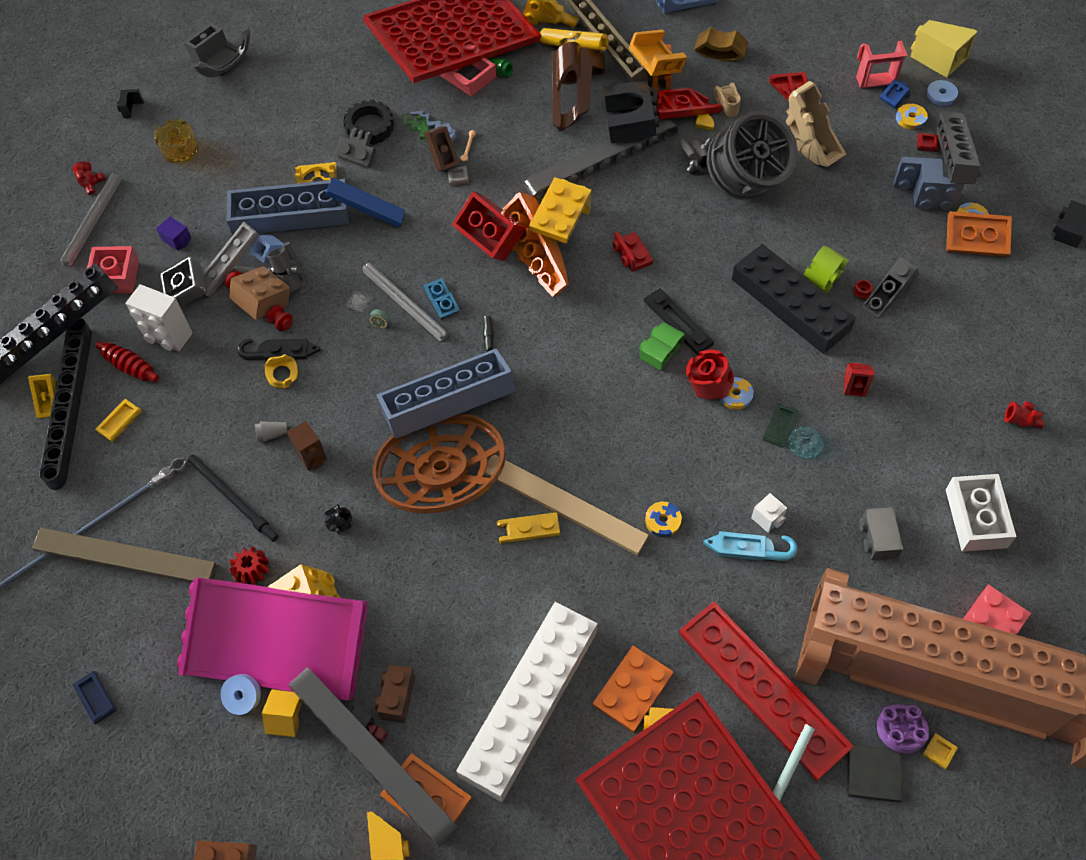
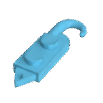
[703,531,798,561]

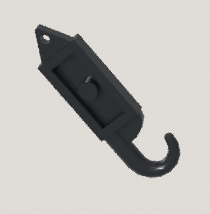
[237,339,321,360]

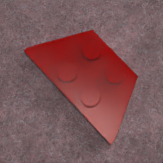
[656,88,722,119]

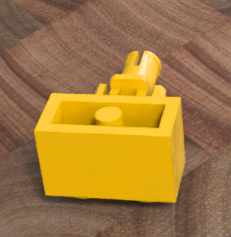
[522,0,578,29]

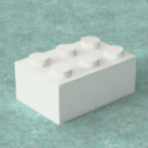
[125,284,193,352]
[946,474,1016,552]

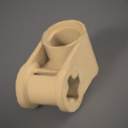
[714,83,741,117]

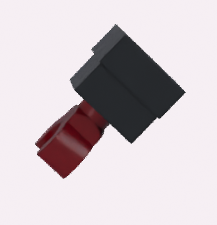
[351,705,388,743]

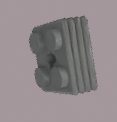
[160,256,206,307]

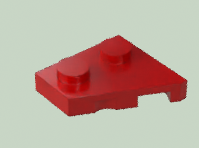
[769,72,808,101]

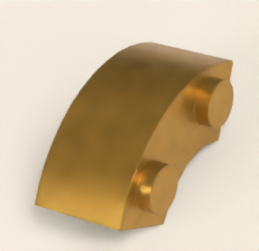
[694,27,749,62]

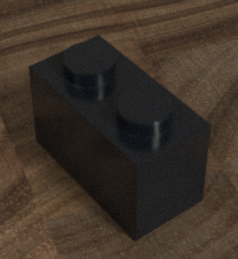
[1052,200,1086,248]

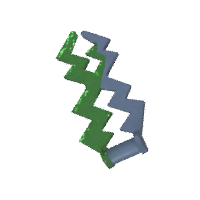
[403,111,459,143]

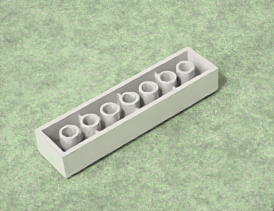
[456,602,597,802]

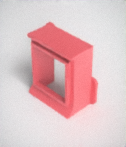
[856,41,908,88]
[440,44,496,97]

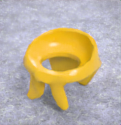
[265,354,298,389]

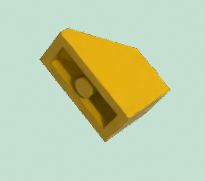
[367,812,410,860]

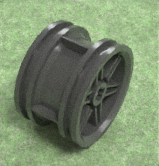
[707,111,798,200]

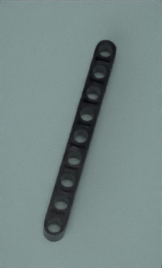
[39,318,92,490]

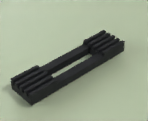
[644,288,714,356]

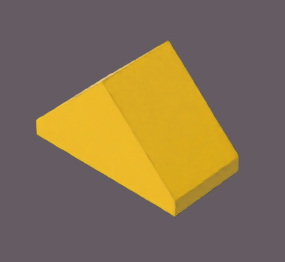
[28,374,56,418]

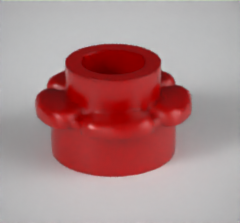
[853,280,873,299]

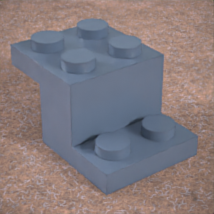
[893,157,964,211]

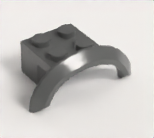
[184,23,250,77]

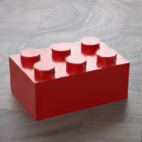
[452,191,526,261]

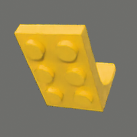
[529,177,591,244]
[268,564,340,598]

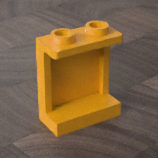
[629,29,687,76]

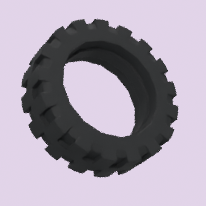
[343,100,394,145]

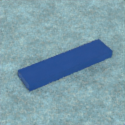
[325,177,405,227]

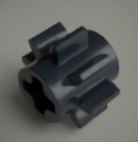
[324,504,352,535]

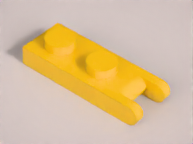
[497,512,560,544]

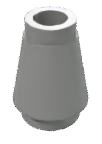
[255,421,288,442]

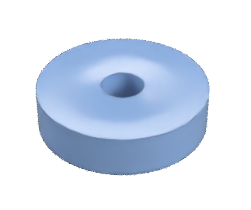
[926,80,958,106]
[221,674,261,715]

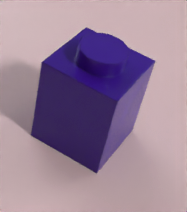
[156,216,192,251]

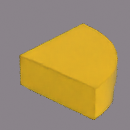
[695,114,714,131]

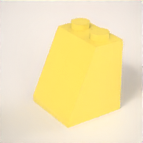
[910,20,978,78]

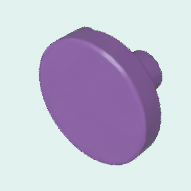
[877,704,929,754]

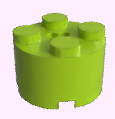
[803,246,849,294]

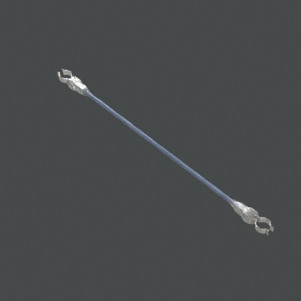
[0,457,189,588]

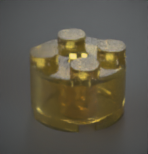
[154,119,198,163]

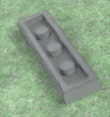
[202,222,260,297]

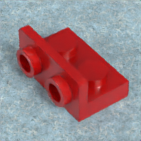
[612,232,653,272]

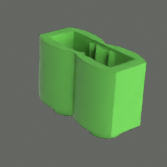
[639,322,685,370]

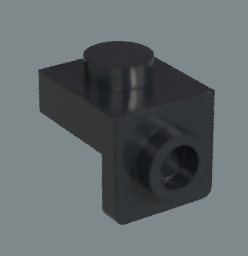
[117,89,144,118]

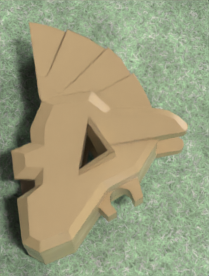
[786,81,846,167]

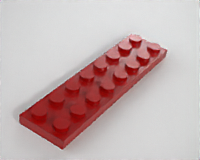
[678,601,854,781]

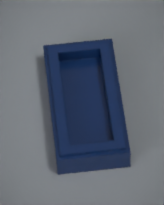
[72,671,117,724]

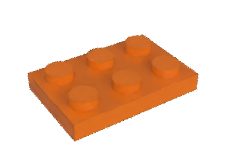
[946,211,1012,257]
[592,646,674,733]
[380,753,472,823]

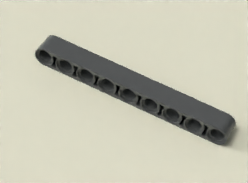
[524,118,678,200]
[288,667,458,848]

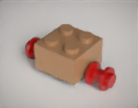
[225,266,293,331]

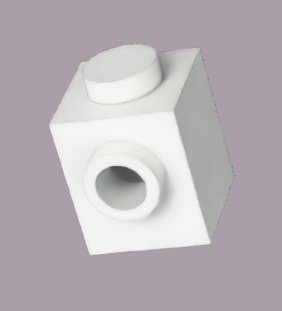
[751,493,787,533]

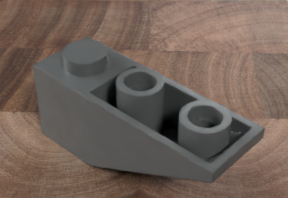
[861,257,919,318]

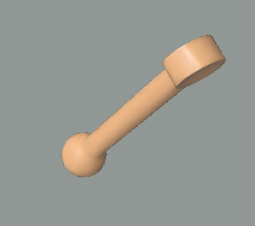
[461,130,476,162]

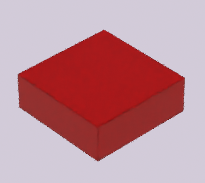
[917,133,938,152]

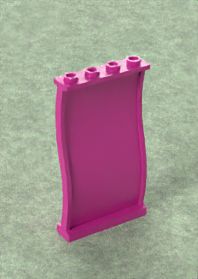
[177,577,369,701]

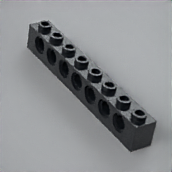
[0,263,118,384]

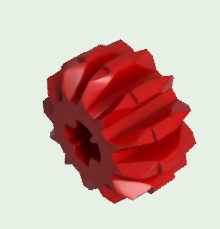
[229,546,270,585]

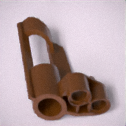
[552,42,605,132]

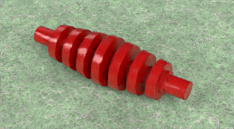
[95,341,159,383]

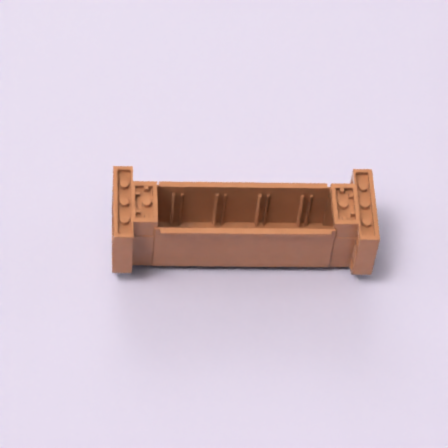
[794,568,1086,769]

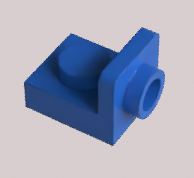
[880,79,910,109]

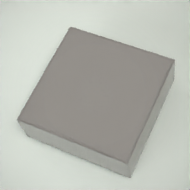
[447,166,469,186]

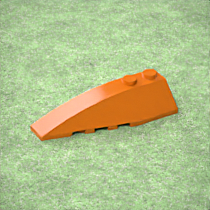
[502,192,569,297]

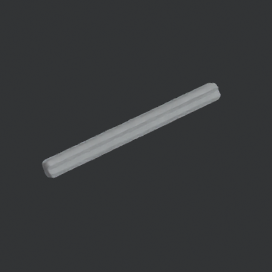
[60,173,122,266]
[362,263,448,341]

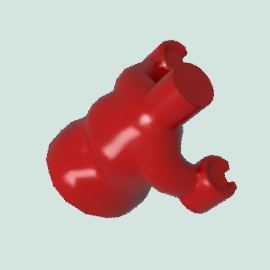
[72,161,106,195]
[1004,401,1045,429]

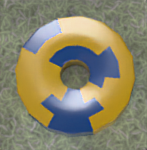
[645,501,682,537]

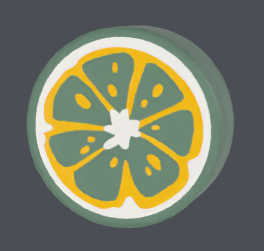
[368,309,390,328]

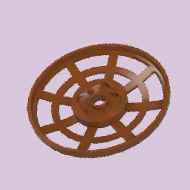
[373,413,506,514]

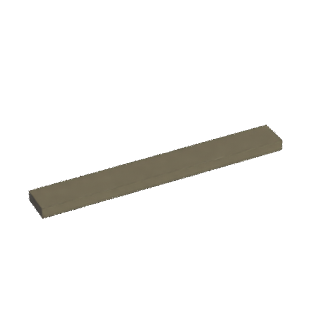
[32,528,216,582]

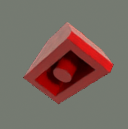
[844,363,874,397]

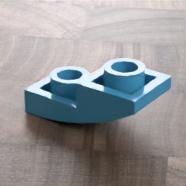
[424,278,460,319]

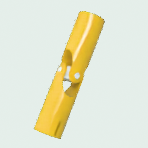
[540,28,609,51]

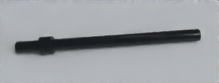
[188,454,279,542]

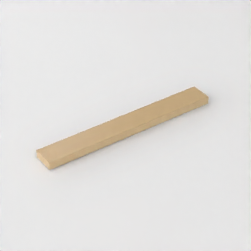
[484,455,649,556]

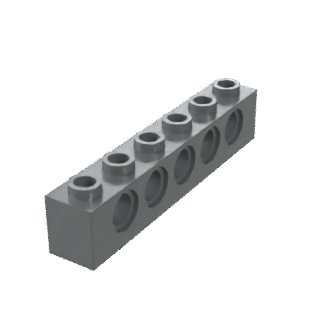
[937,112,982,185]

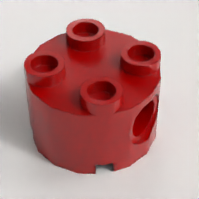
[686,349,734,400]

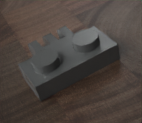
[335,127,376,167]

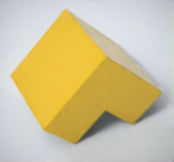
[262,689,303,737]

